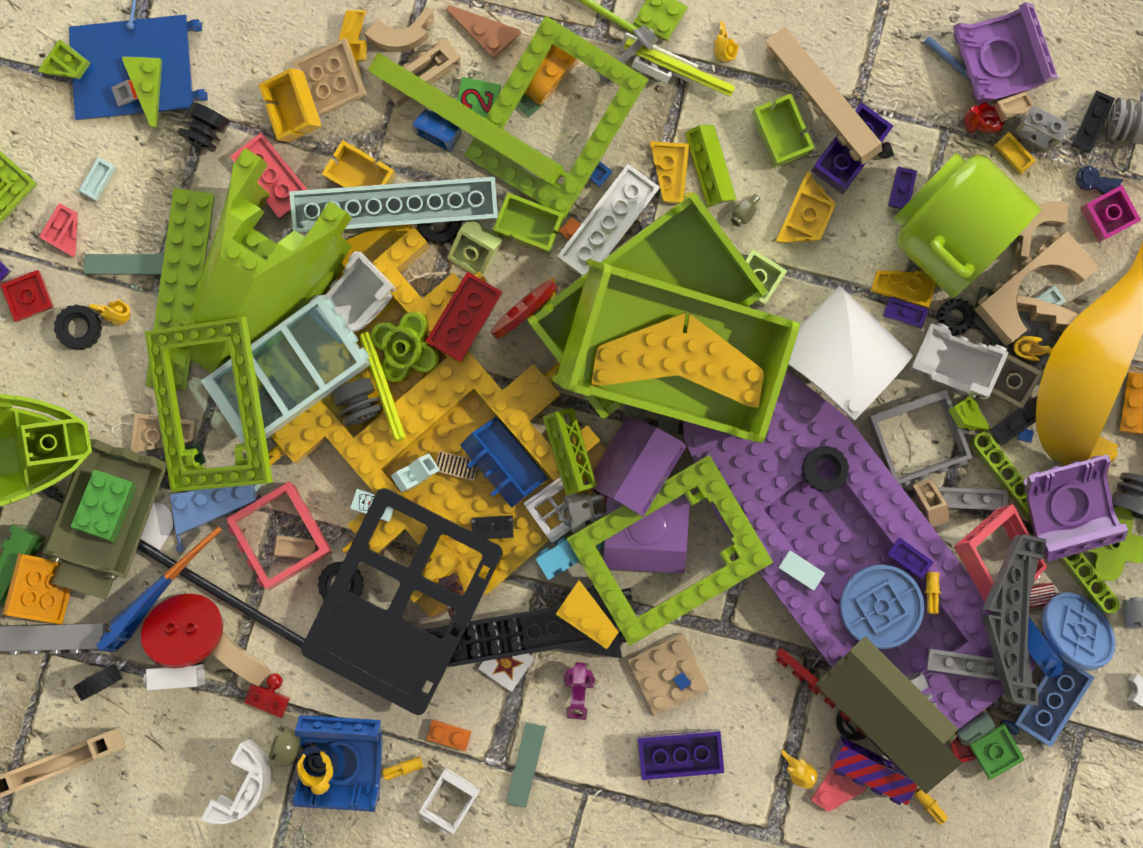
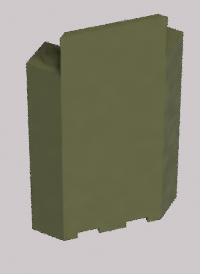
[43,439,167,600]
[815,636,962,794]

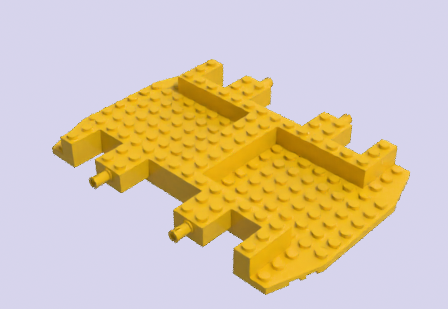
[222,224,606,618]

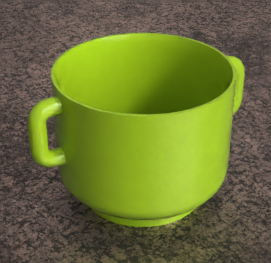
[893,152,1042,299]

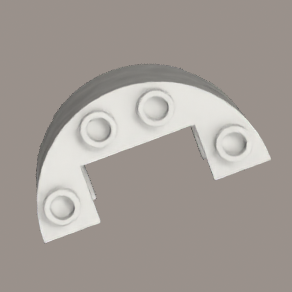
[309,251,396,345]
[912,323,1009,399]
[201,739,271,824]

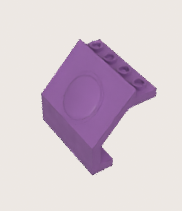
[953,2,1058,105]
[585,416,686,517]
[1023,454,1128,562]
[603,494,690,574]

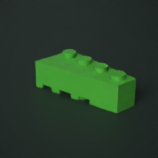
[0,524,45,608]

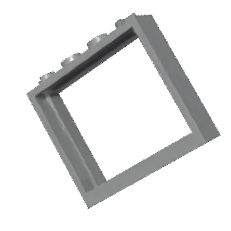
[867,389,972,487]

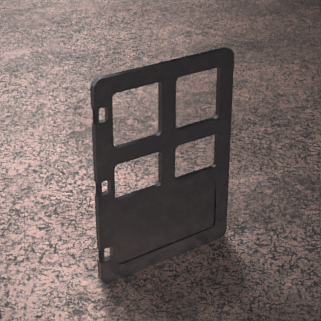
[301,488,503,715]

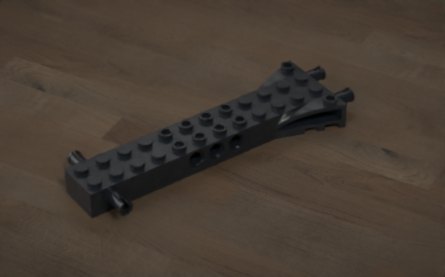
[423,585,640,668]

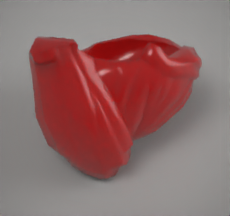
[964,102,1004,133]

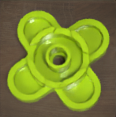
[371,312,439,382]
[1086,507,1143,581]

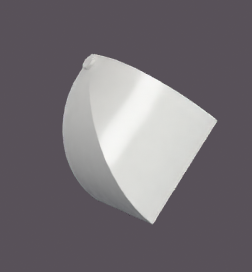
[787,286,913,421]

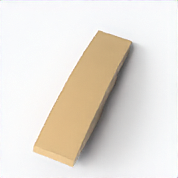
[1016,295,1079,332]

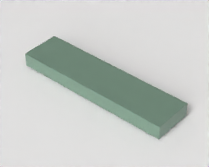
[84,254,164,275]
[506,722,546,808]

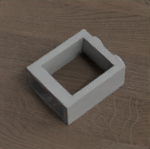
[1012,105,1069,152]

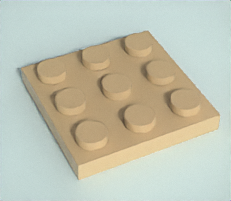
[293,38,367,117]
[627,633,709,716]

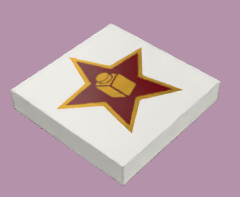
[478,654,535,692]

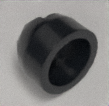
[878,141,894,159]

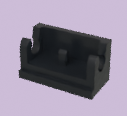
[471,515,514,539]

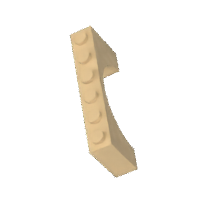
[974,231,1099,346]
[0,728,126,798]

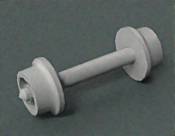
[596,25,658,85]

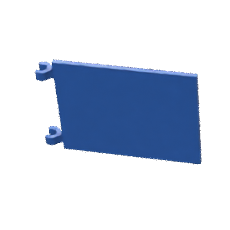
[69,14,208,120]

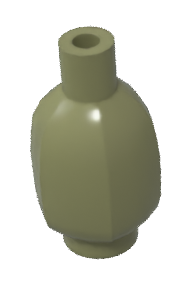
[731,194,760,227]

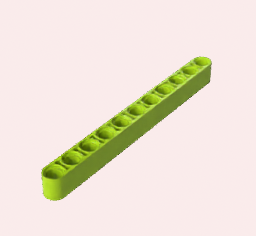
[368,52,564,185]
[970,432,1120,613]

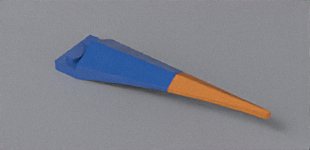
[96,526,222,652]

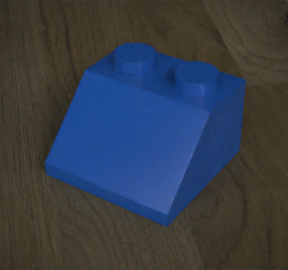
[412,109,462,153]

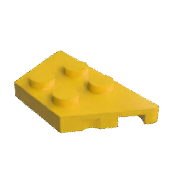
[775,171,836,243]

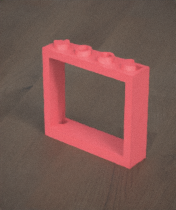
[227,481,333,590]
[954,504,1048,602]

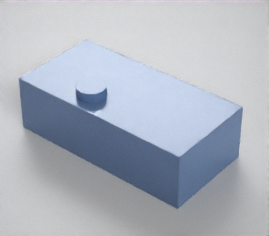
[1012,656,1095,747]

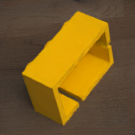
[258,68,322,142]
[322,140,396,188]

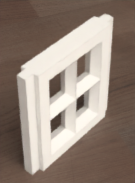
[524,477,577,543]

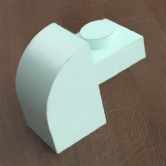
[391,454,440,493]

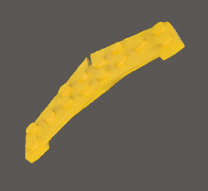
[591,312,764,408]

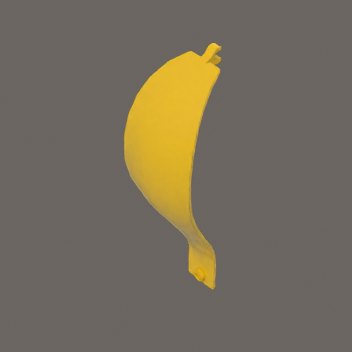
[1036,241,1143,466]

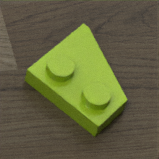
[38,39,91,79]
[948,396,991,433]

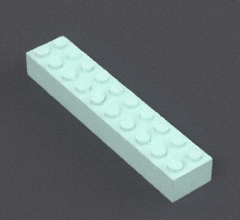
[289,177,498,232]

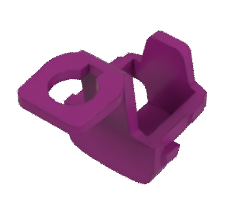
[564,662,595,720]

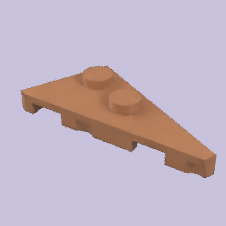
[446,5,521,59]

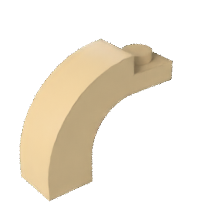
[365,7,435,52]
[1014,201,1069,260]
[211,632,271,686]

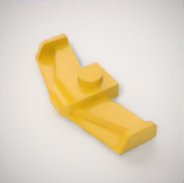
[338,10,367,79]

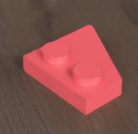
[39,203,78,257]
[810,767,867,812]

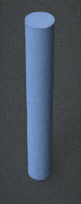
[924,36,969,80]

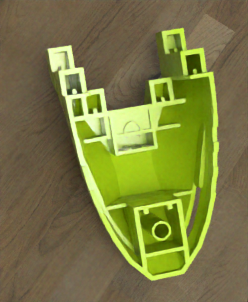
[190,148,352,373]
[0,394,92,507]

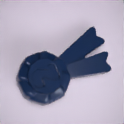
[1075,166,1123,195]

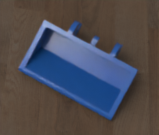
[460,416,548,508]

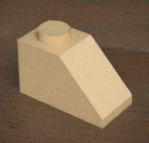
[912,478,950,527]

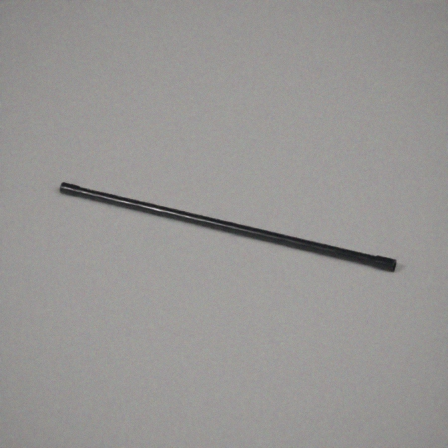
[41,485,305,648]

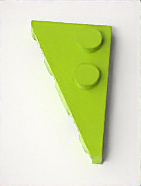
[122,57,162,129]

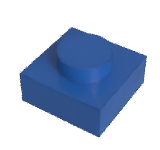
[589,161,613,188]

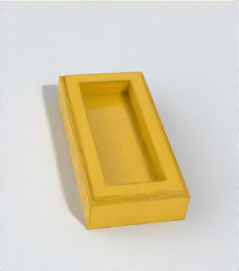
[993,132,1036,175]

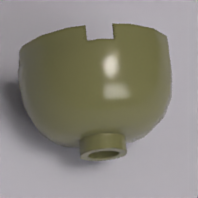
[267,725,304,768]

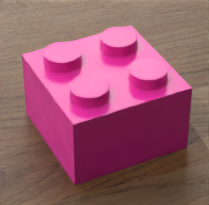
[1080,185,1141,242]

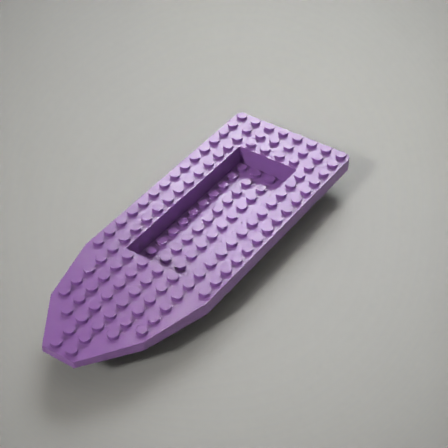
[682,370,1036,729]

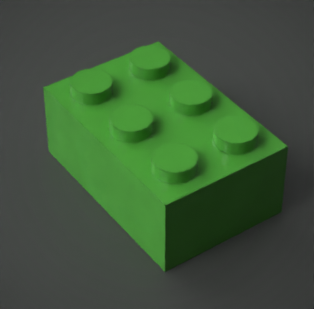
[71,470,137,544]

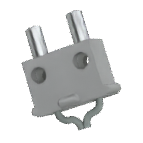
[558,492,606,534]

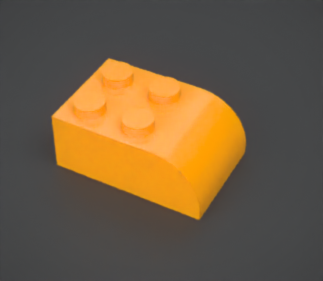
[524,44,578,106]

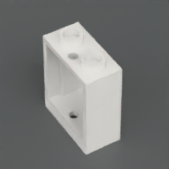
[143,663,206,690]
[418,768,480,834]

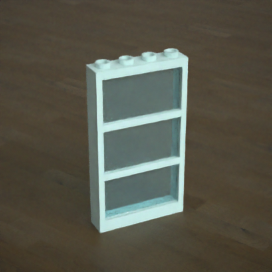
[201,295,371,444]

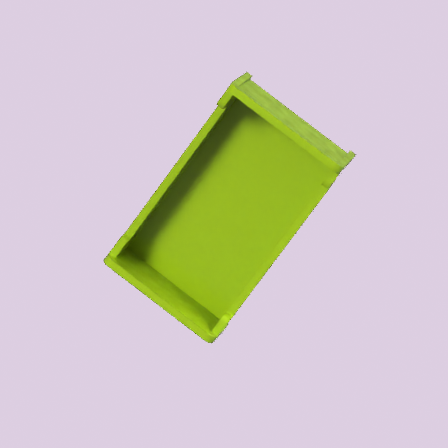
[527,192,768,420]
[552,259,800,444]

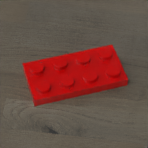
[425,271,503,363]

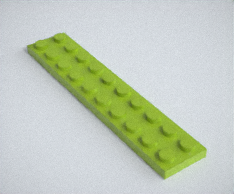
[145,188,214,392]

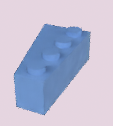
[170,485,258,536]

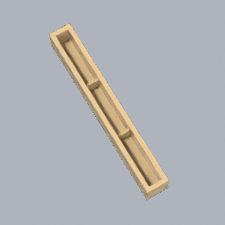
[766,27,882,165]

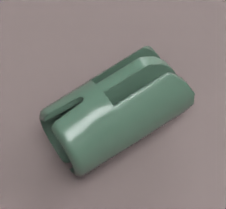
[956,711,995,746]

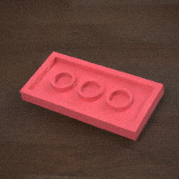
[230,132,307,220]

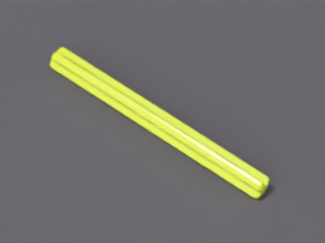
[624,39,735,97]
[359,332,405,442]

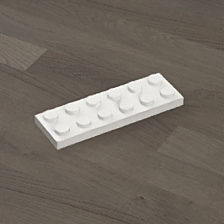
[557,164,660,276]

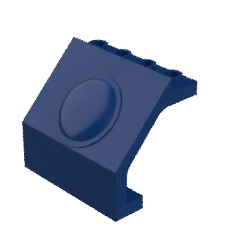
[293,715,383,812]

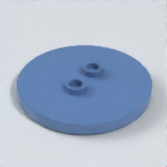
[840,565,924,649]
[1042,592,1115,671]

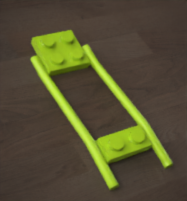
[577,0,688,42]

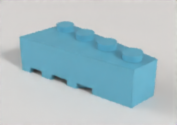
[536,532,605,580]

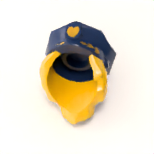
[297,742,338,795]

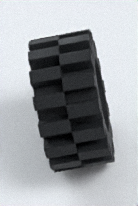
[936,298,976,336]

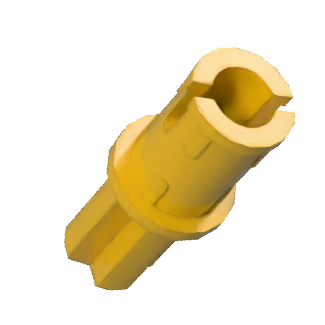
[924,572,941,614]
[382,756,424,781]
[913,788,948,825]

